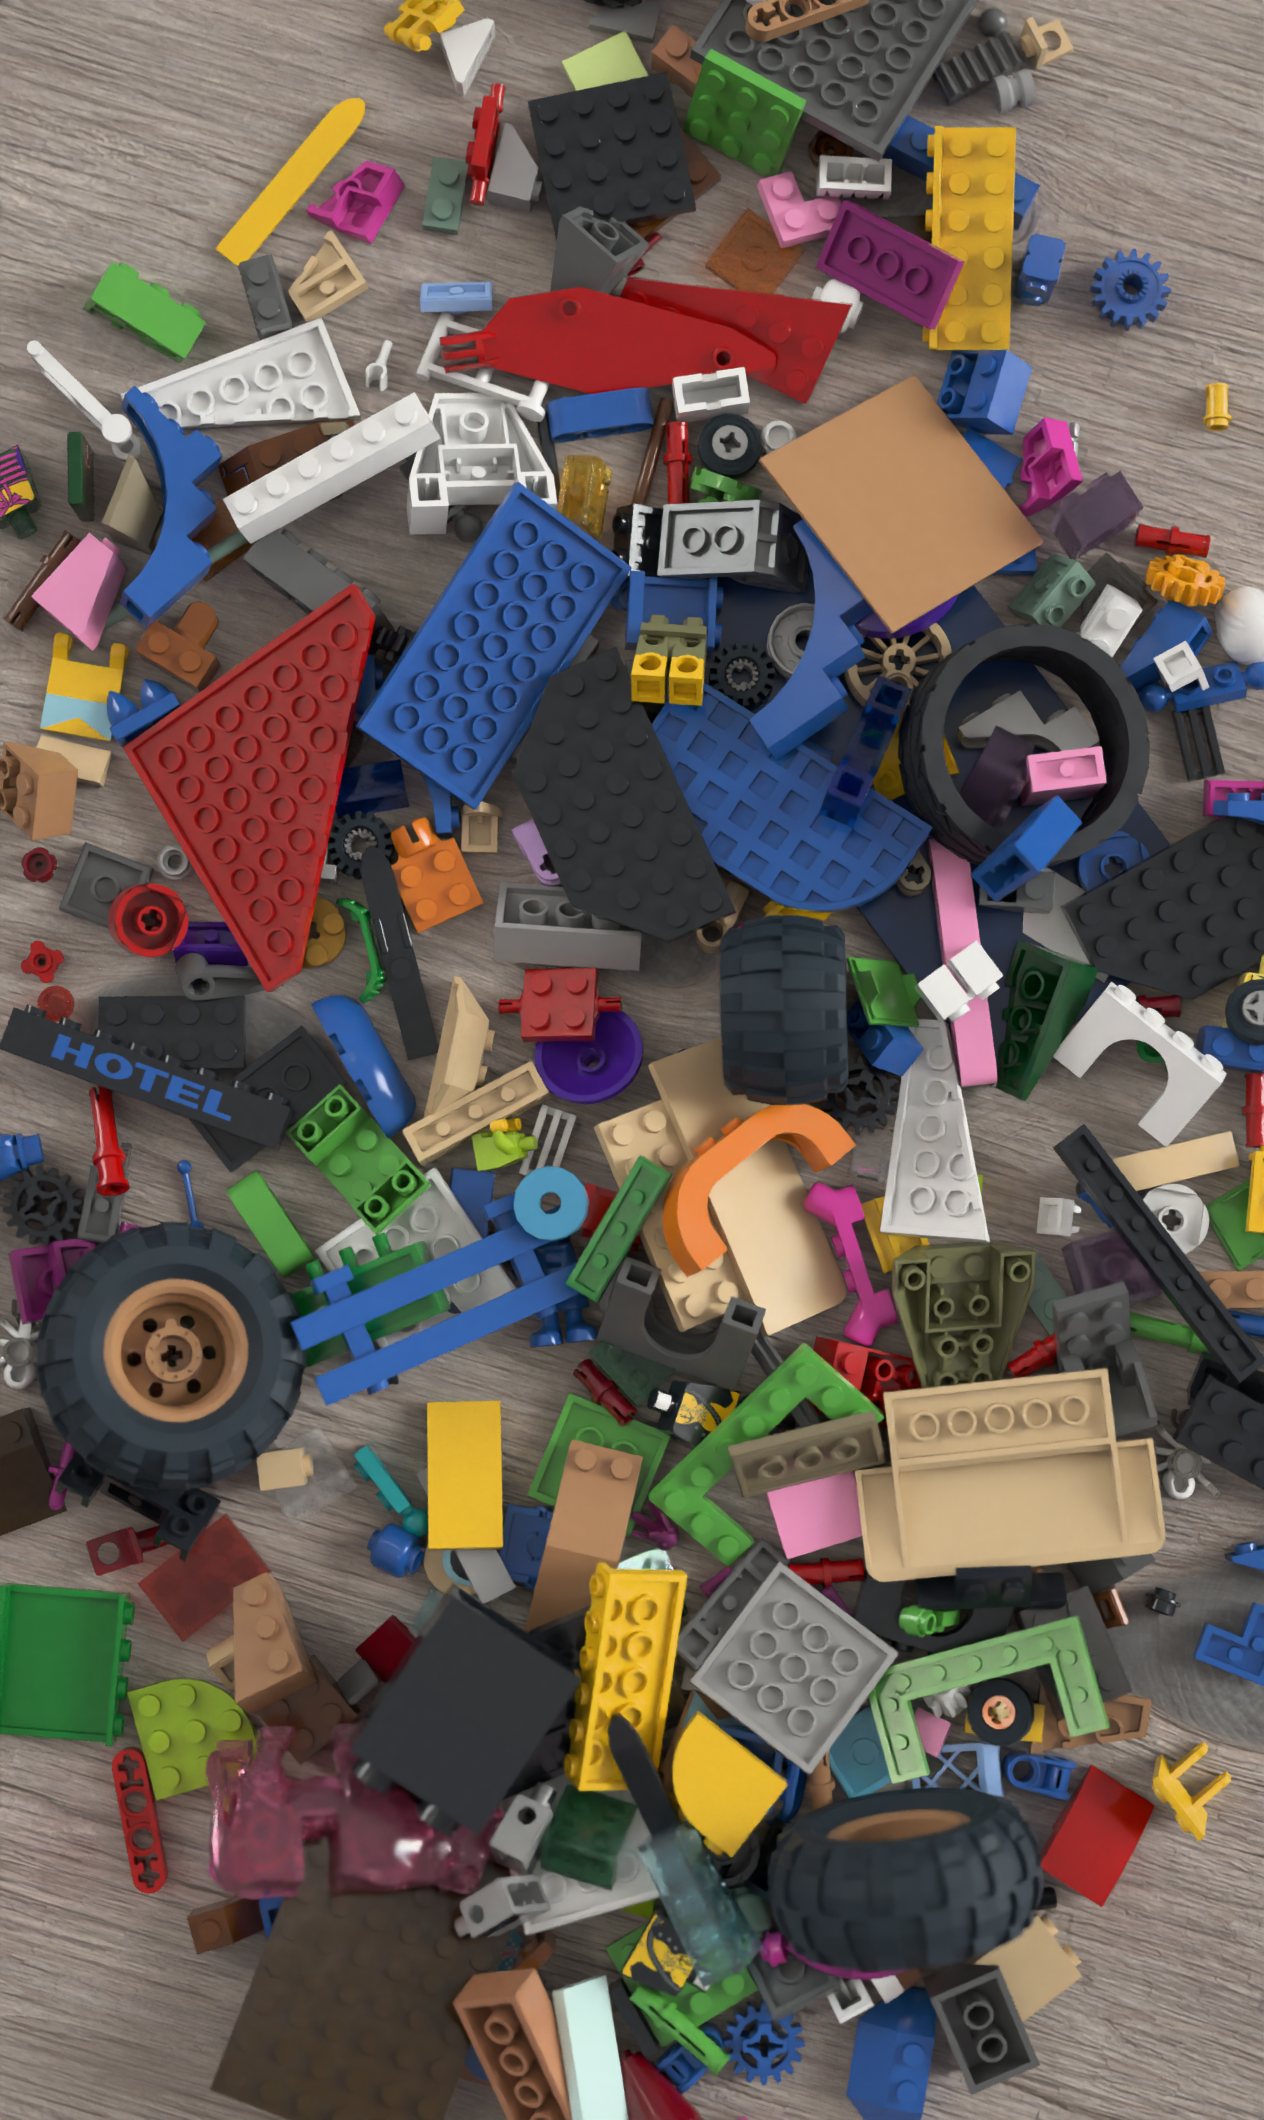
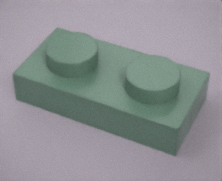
[422,156,468,235]
[1027,1254,1068,1335]

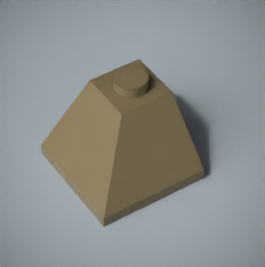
[102,456,162,555]

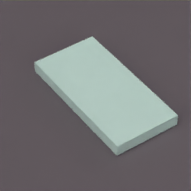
[553,1975,629,2120]

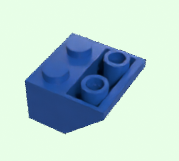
[937,350,1032,435]

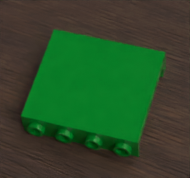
[0,1582,135,1746]

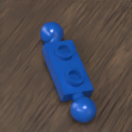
[1139,661,1264,712]

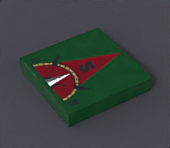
[67,432,94,522]

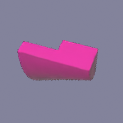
[306,161,405,244]
[1019,417,1083,517]

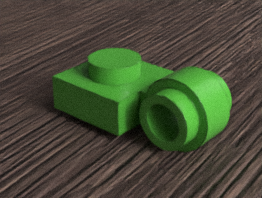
[899,1604,961,1638]

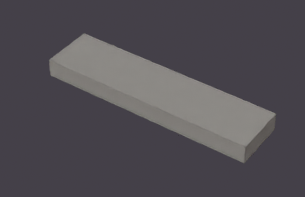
[416,1468,516,1605]

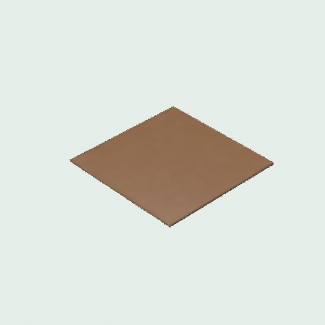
[758,375,1044,634]

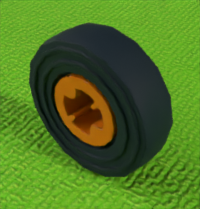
[967,1678,1034,1746]

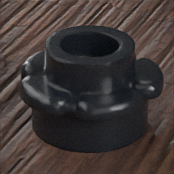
[1145,1587,1181,1617]

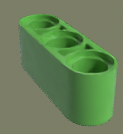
[226,1170,315,1278]

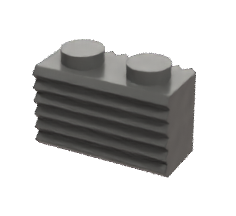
[238,254,294,341]

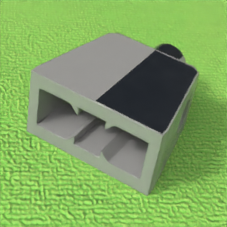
[489,1782,558,1875]
[455,1874,551,1940]

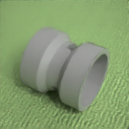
[991,69,1036,113]

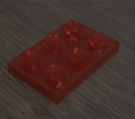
[137,1513,272,1642]

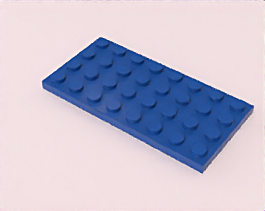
[355,482,632,810]

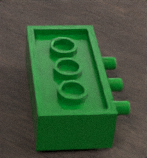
[292,1233,451,1367]

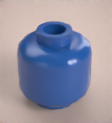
[367,1523,425,1578]

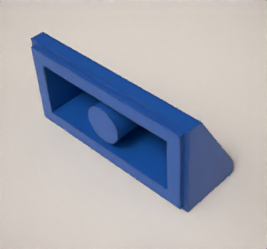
[449,1168,495,1238]

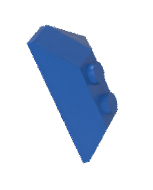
[846,1987,936,2120]

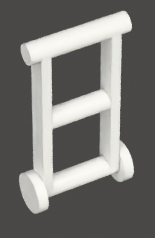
[415,312,550,422]
[27,340,142,462]

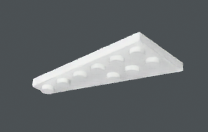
[880,1019,990,1243]

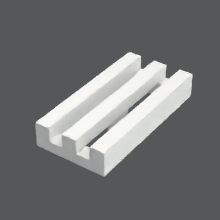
[519,1104,577,1176]

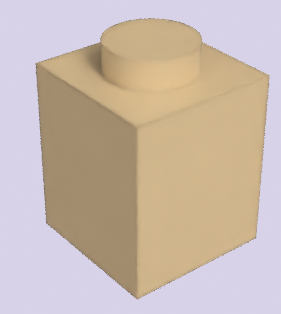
[257,1447,313,1491]

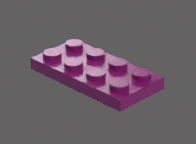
[815,200,965,329]

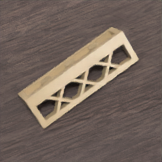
[402,1061,551,1167]

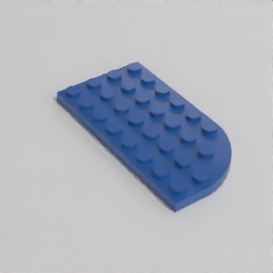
[651,682,933,913]

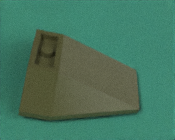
[892,1242,1035,1388]

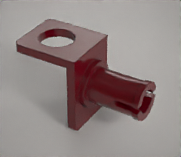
[86,1525,170,1576]

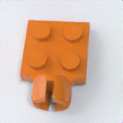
[391,817,483,933]

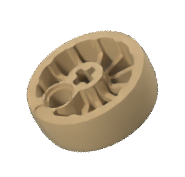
[844,623,952,718]

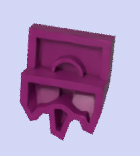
[8,1239,96,1325]

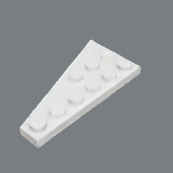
[120,317,361,431]

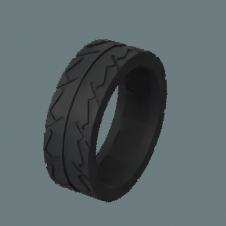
[898,624,1150,868]

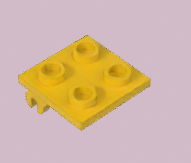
[1152,1742,1231,1841]

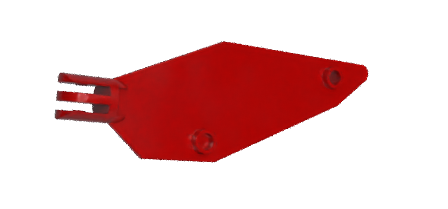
[439,287,776,394]

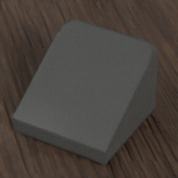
[338,1659,381,1706]

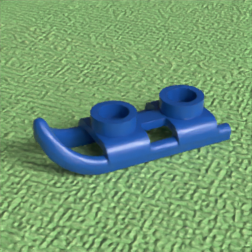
[766,1756,807,1826]

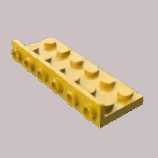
[923,126,1016,351]
[564,1562,687,1791]

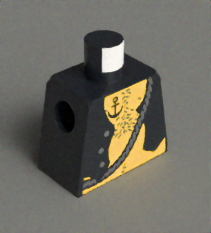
[647,1380,741,1450]
[620,1906,716,1997]

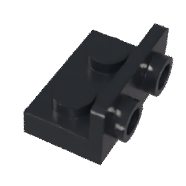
[612,504,663,579]

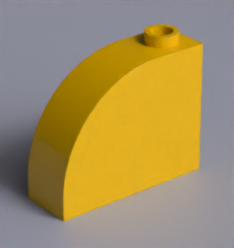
[672,1710,788,1857]

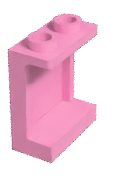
[1017,746,1107,806]
[766,1471,862,1559]

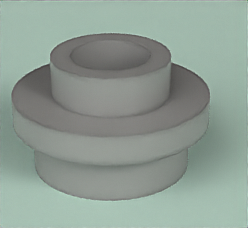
[157,844,193,880]

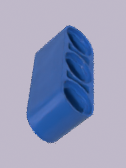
[546,388,654,442]

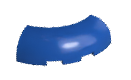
[311,995,416,1138]

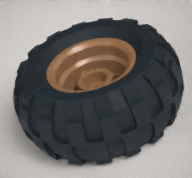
[36,1222,306,1491]
[768,1788,1044,1972]

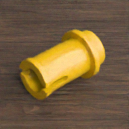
[1203,383,1231,431]

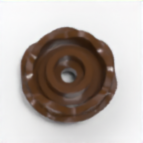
[808,130,854,168]

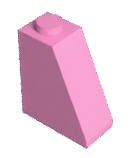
[31,532,127,651]

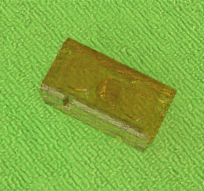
[557,455,612,540]

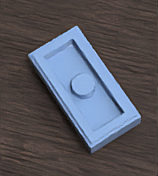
[420,282,493,315]

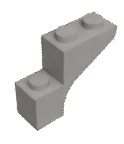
[958,690,1099,753]

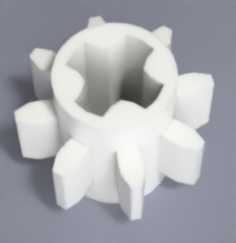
[923,1685,971,1718]

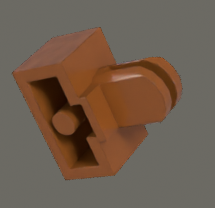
[135,602,221,693]

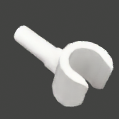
[366,340,393,391]

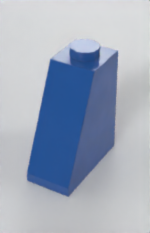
[971,795,1082,902]

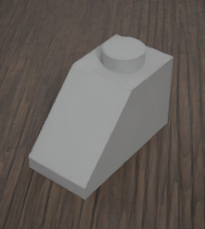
[488,123,544,213]

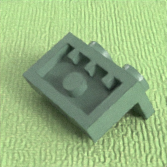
[1008,553,1096,628]

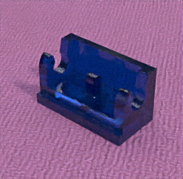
[335,759,409,819]

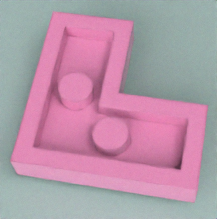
[757,171,841,249]

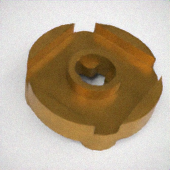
[302,897,347,969]

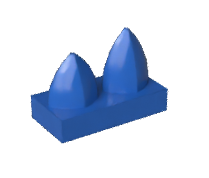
[107,679,181,747]

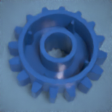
[1090,249,1171,331]

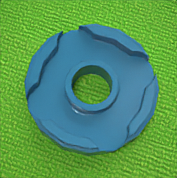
[514,1166,589,1241]

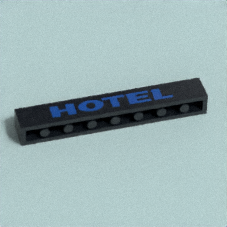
[0,1004,294,1151]

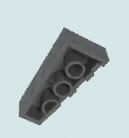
[242,529,395,655]

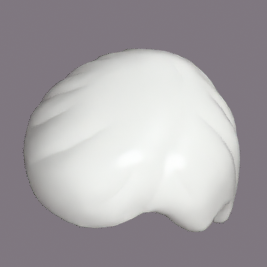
[1214,587,1264,665]

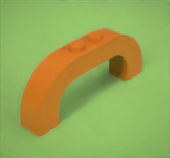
[662,1104,856,1277]

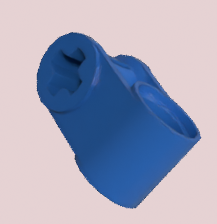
[1001,1750,1077,1800]
[654,2022,723,2094]

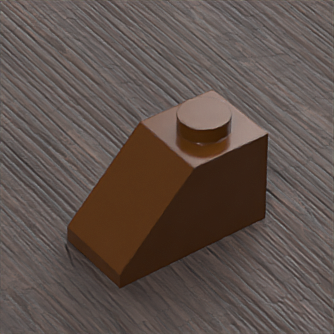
[187,1888,265,1955]

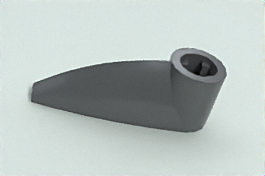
[175,953,284,1000]

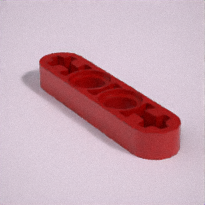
[112,1747,168,1894]

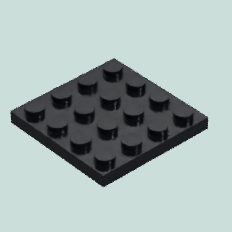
[528,72,696,240]

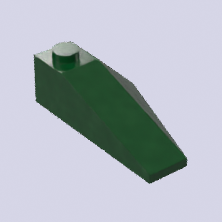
[995,940,1099,1101]

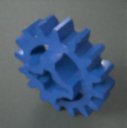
[723,1999,805,2085]

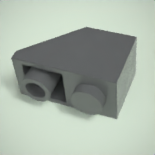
[979,871,1055,914]

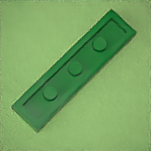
[565,1155,673,1303]

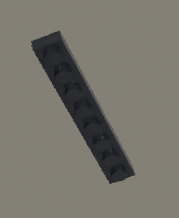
[1053,1124,1264,1385]

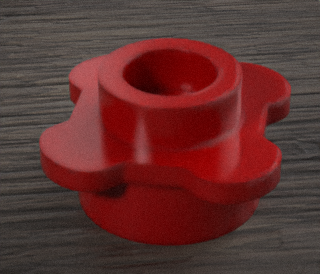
[21,941,64,983]

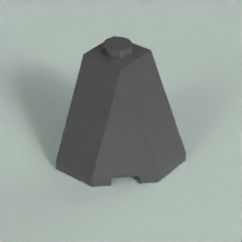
[550,206,650,295]

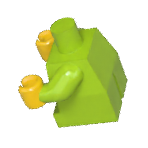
[471,1118,538,1171]

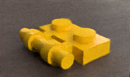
[384,0,465,52]

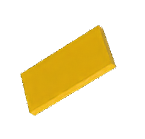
[427,1401,503,1551]

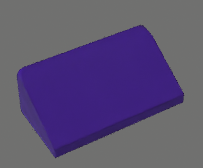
[173,922,249,967]

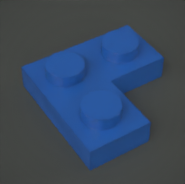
[1192,1602,1264,1686]

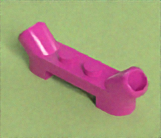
[803,1182,898,1347]

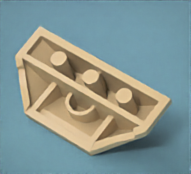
[424,976,496,1118]

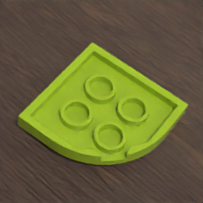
[127,1677,265,1801]

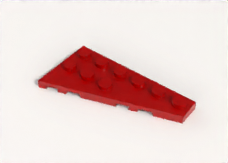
[620,277,853,404]

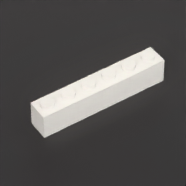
[223,392,440,544]

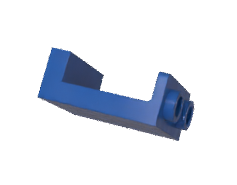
[624,571,723,655]

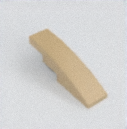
[1112,1131,1240,1191]

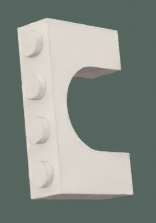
[1053,982,1227,1148]

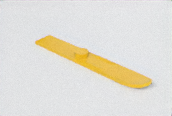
[215,98,365,267]

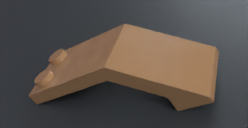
[524,1439,643,1632]

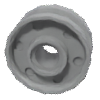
[766,603,815,681]

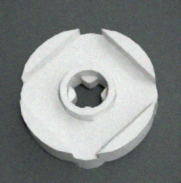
[1142,1184,1209,1254]

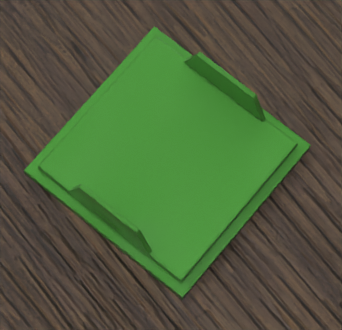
[846,957,921,1027]
[1205,1179,1264,1271]

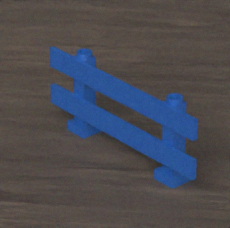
[290,1192,580,1406]

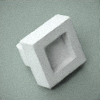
[1036,1197,1081,1237]

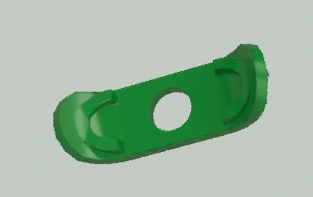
[336,898,387,1003]

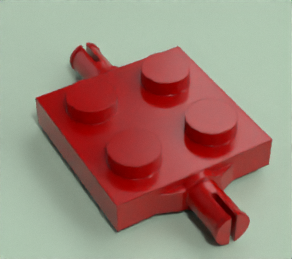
[466,83,506,206]
[498,968,623,1042]

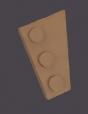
[1028,1681,1152,1754]

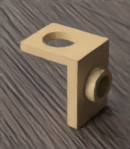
[1019,17,1073,69]

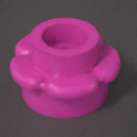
[759,1929,789,1967]

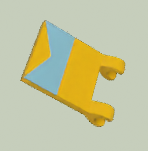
[40,633,130,742]

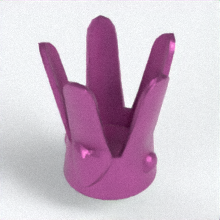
[631,1501,680,1550]

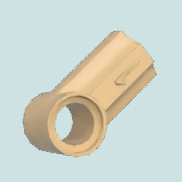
[695,878,750,954]

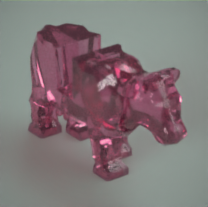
[205,1724,505,1899]

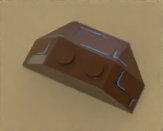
[218,420,355,502]

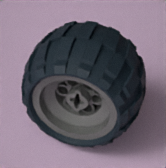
[720,915,848,1105]

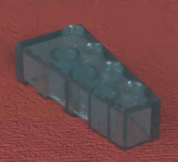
[637,1820,763,1988]

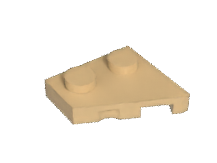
[288,230,369,323]

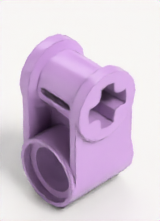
[511,818,561,886]

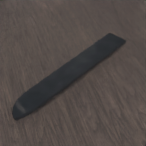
[361,846,439,1060]
[608,1713,721,1917]

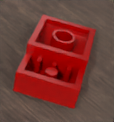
[1040,1764,1155,1907]

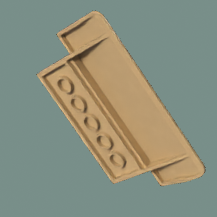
[593,1037,847,1337]
[855,1368,1166,1582]

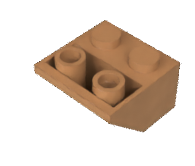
[0,742,78,840]

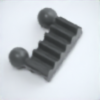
[932,8,1025,106]

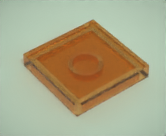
[705,208,805,294]

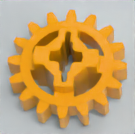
[1145,554,1226,607]

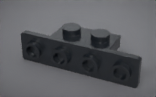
[915,1565,1067,1610]

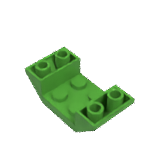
[286,1084,432,1235]

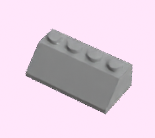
[494,882,642,971]

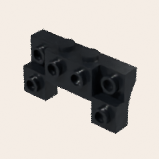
[54,1452,221,1562]

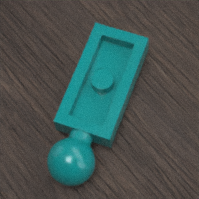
[354,1445,428,1537]

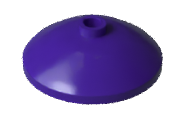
[534,1011,644,1105]

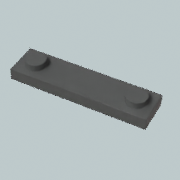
[675,1537,790,1673]

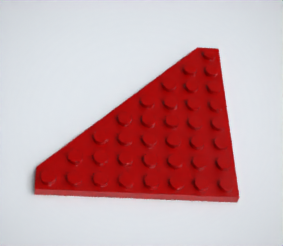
[122,584,376,992]

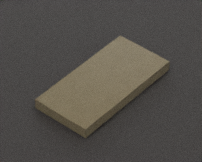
[728,1410,886,1498]

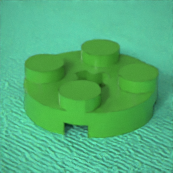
[690,467,763,501]

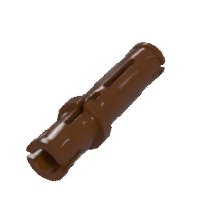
[3,530,81,632]

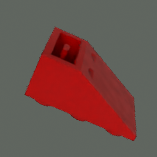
[809,1336,922,1428]

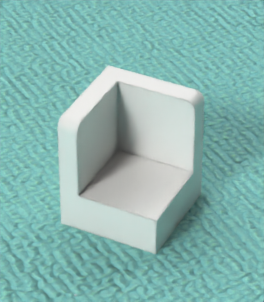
[1153,641,1209,692]

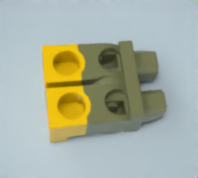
[631,614,707,706]

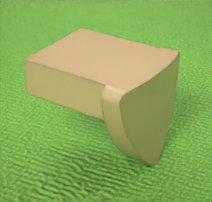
[459,802,503,854]

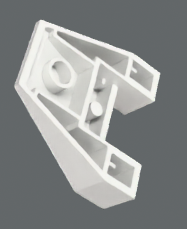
[406,393,558,535]

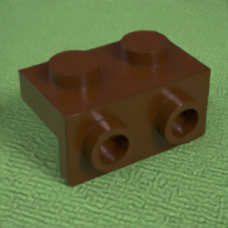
[513,1930,556,1989]

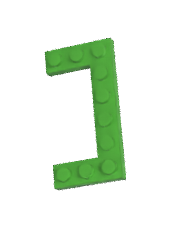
[648,1343,884,1567]
[868,1616,1110,1784]

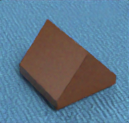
[1092,1584,1129,1629]

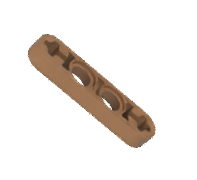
[745,0,870,42]

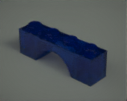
[819,675,912,828]

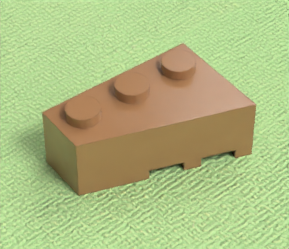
[233,1572,317,1714]

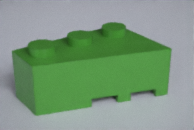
[83,262,206,363]

